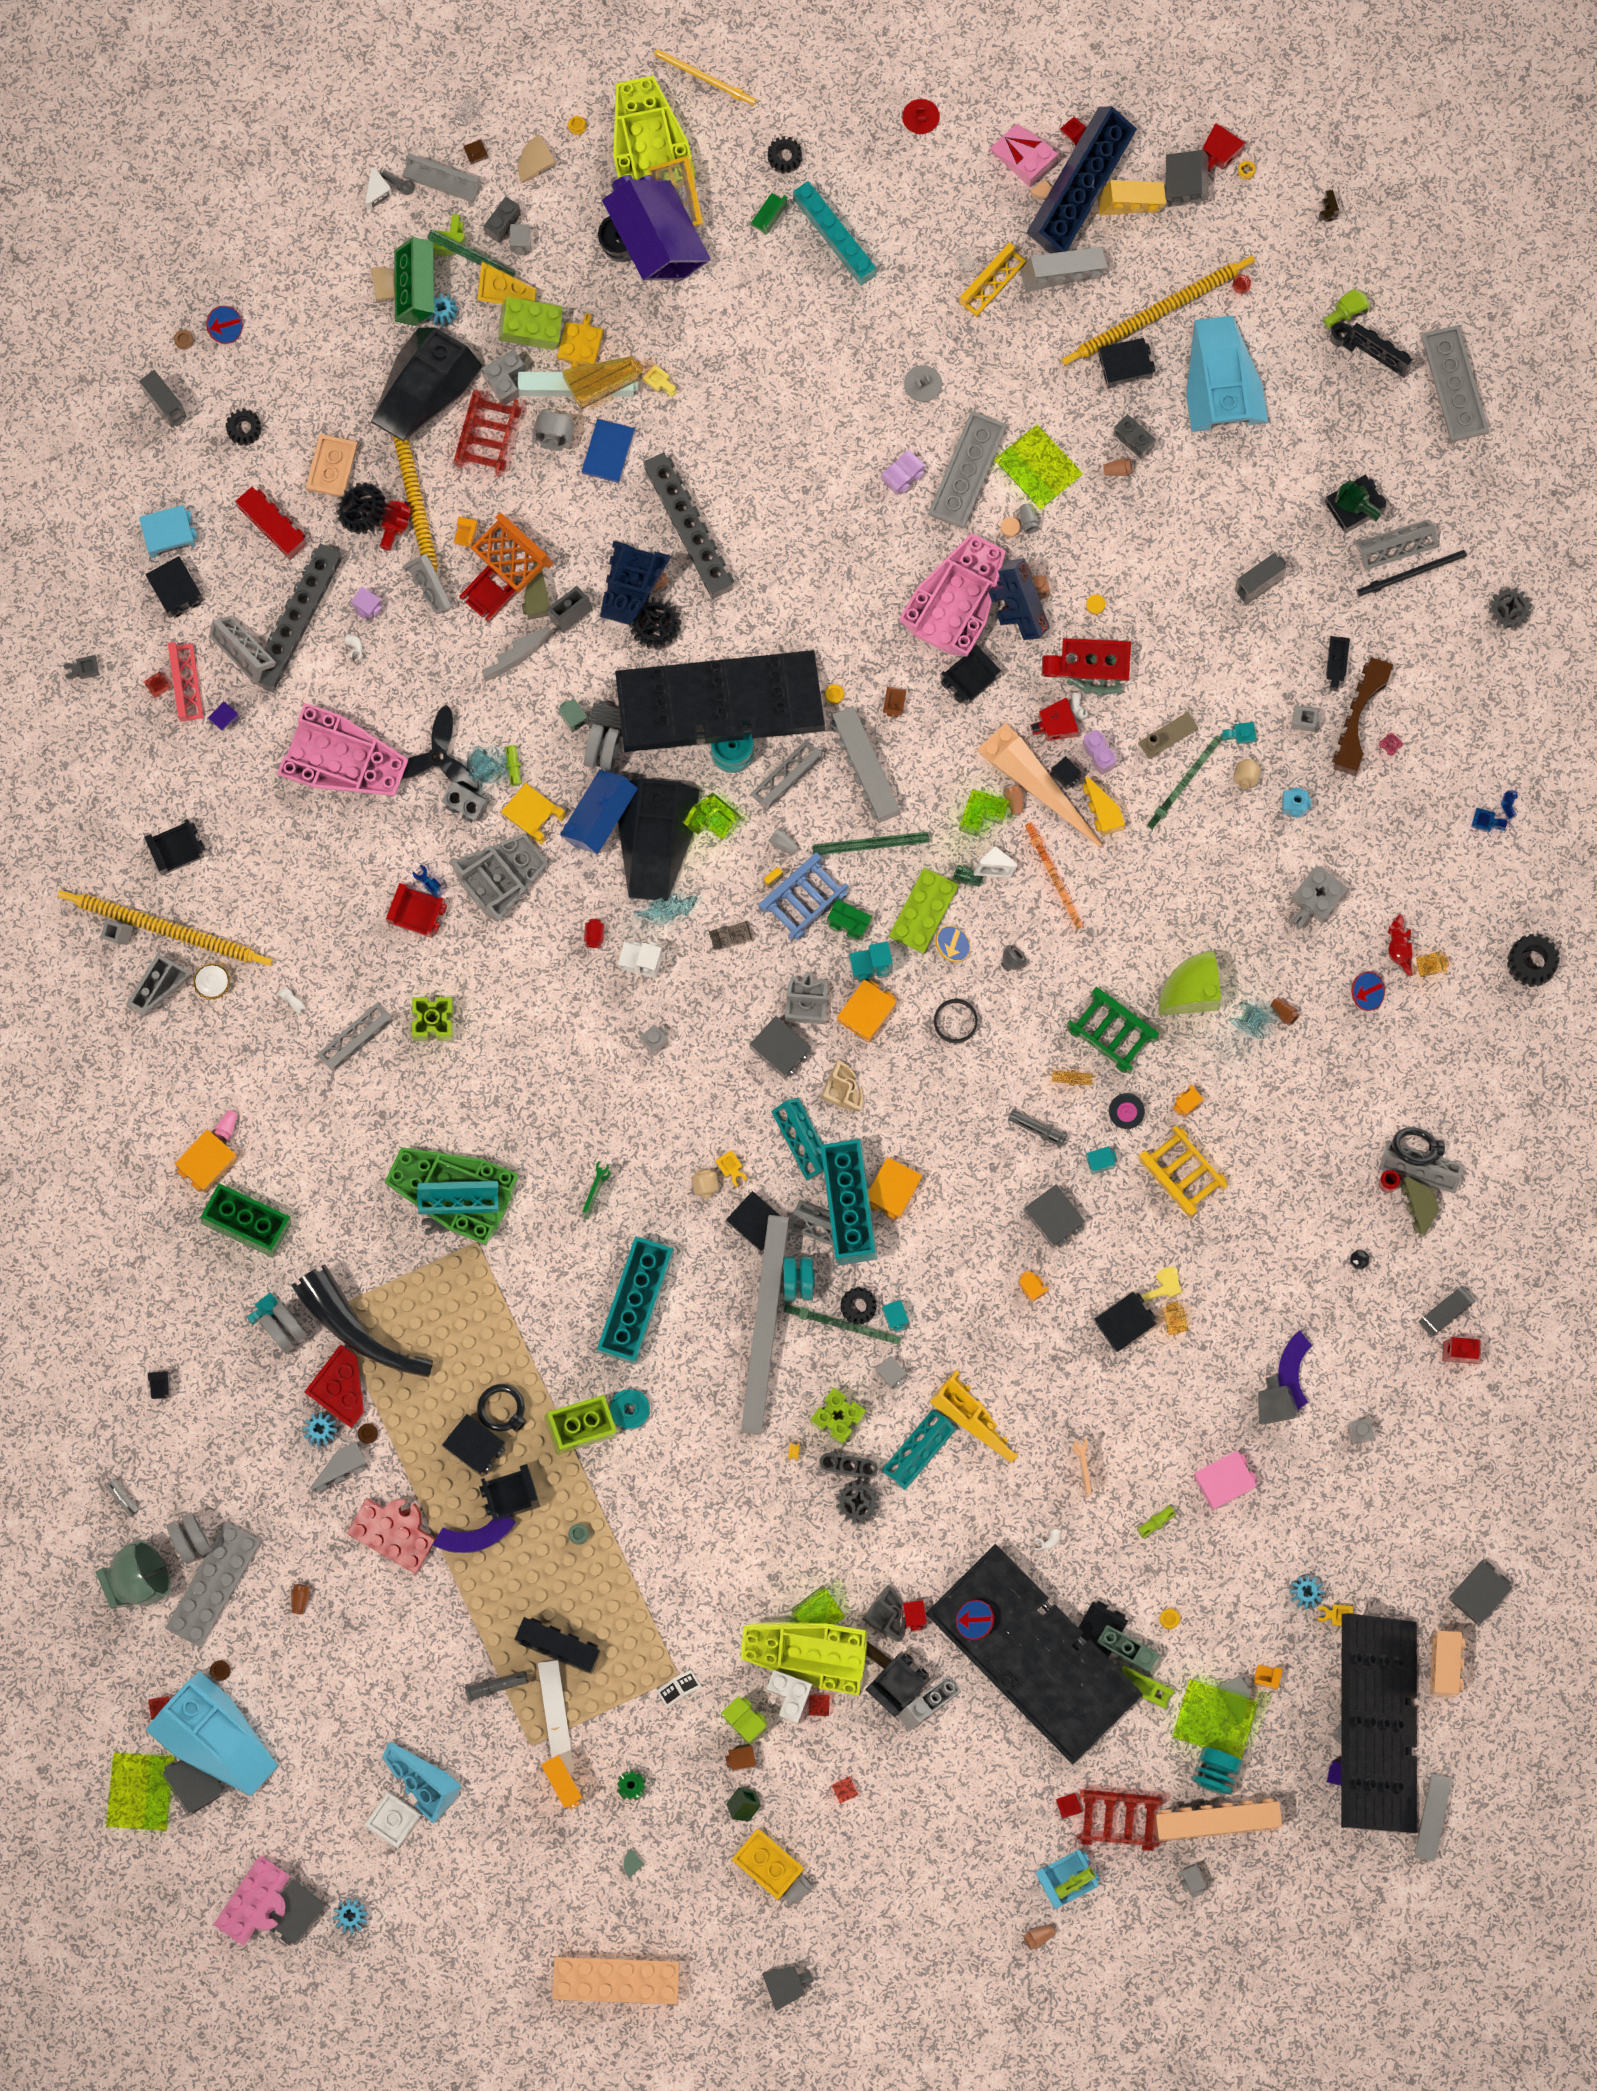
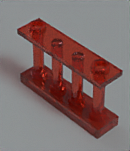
[454,389,522,477]
[1076,1789,1163,1851]

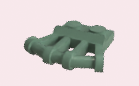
[1067,654,1122,697]

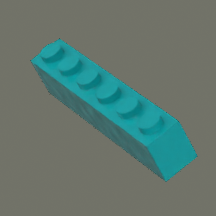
[793,181,876,286]

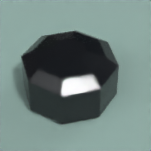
[1350,1250,1369,1270]

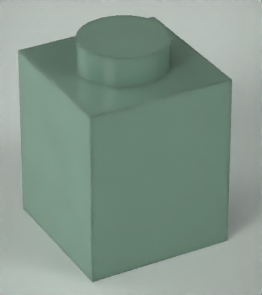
[558,699,588,733]

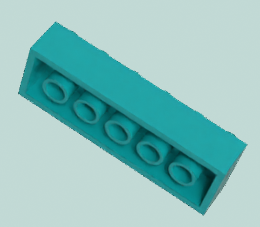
[820,1139,878,1266]
[597,1236,674,1365]

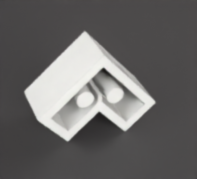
[618,941,663,979]
[767,1670,812,1724]

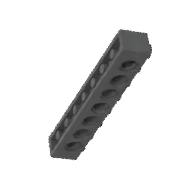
[643,452,734,600]
[252,543,343,693]

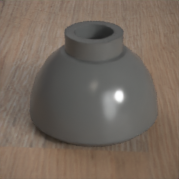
[1001,945,1027,972]

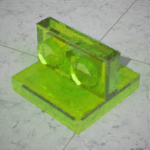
[791,1585,846,1625]

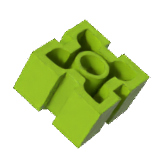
[412,997,454,1041]
[810,1387,866,1446]
[721,1696,767,1746]

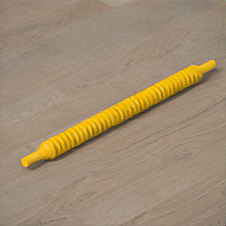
[1061,255,1255,366]
[385,384,438,573]
[57,890,273,966]

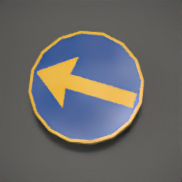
[935,925,971,962]

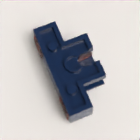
[988,558,1050,640]

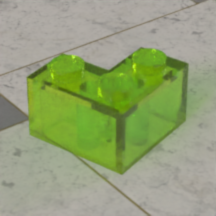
[959,789,1009,837]
[683,792,742,840]

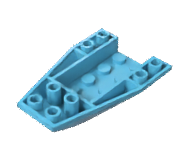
[1186,315,1268,432]
[145,1671,278,1796]

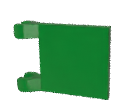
[582,1161,611,1220]

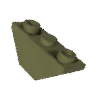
[1400,1177,1439,1238]

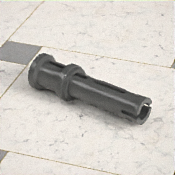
[1008,1109,1068,1149]
[465,1671,528,1702]

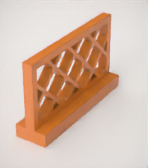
[471,512,554,593]

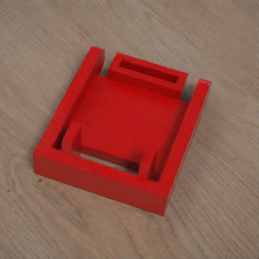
[459,565,517,623]

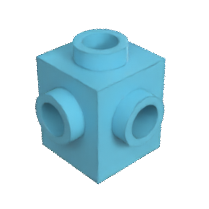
[1282,788,1311,817]

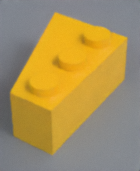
[1098,180,1166,216]

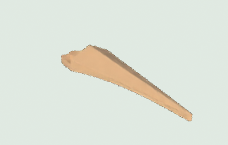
[977,723,1102,847]

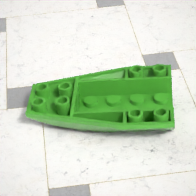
[385,1147,519,1245]

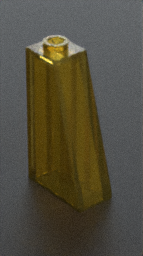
[562,356,643,410]

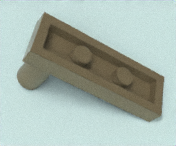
[1138,712,1198,759]

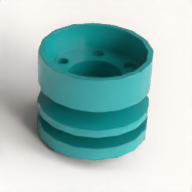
[1191,1747,1243,1795]

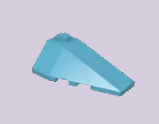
[382,1742,461,1823]

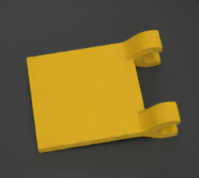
[501,783,567,845]

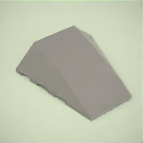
[450,833,548,922]

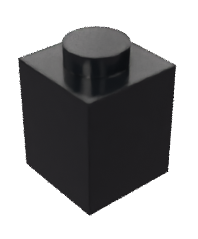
[1051,756,1082,790]

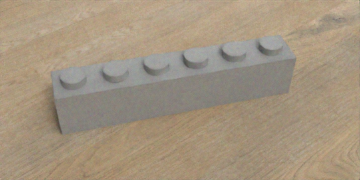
[830,706,900,823]

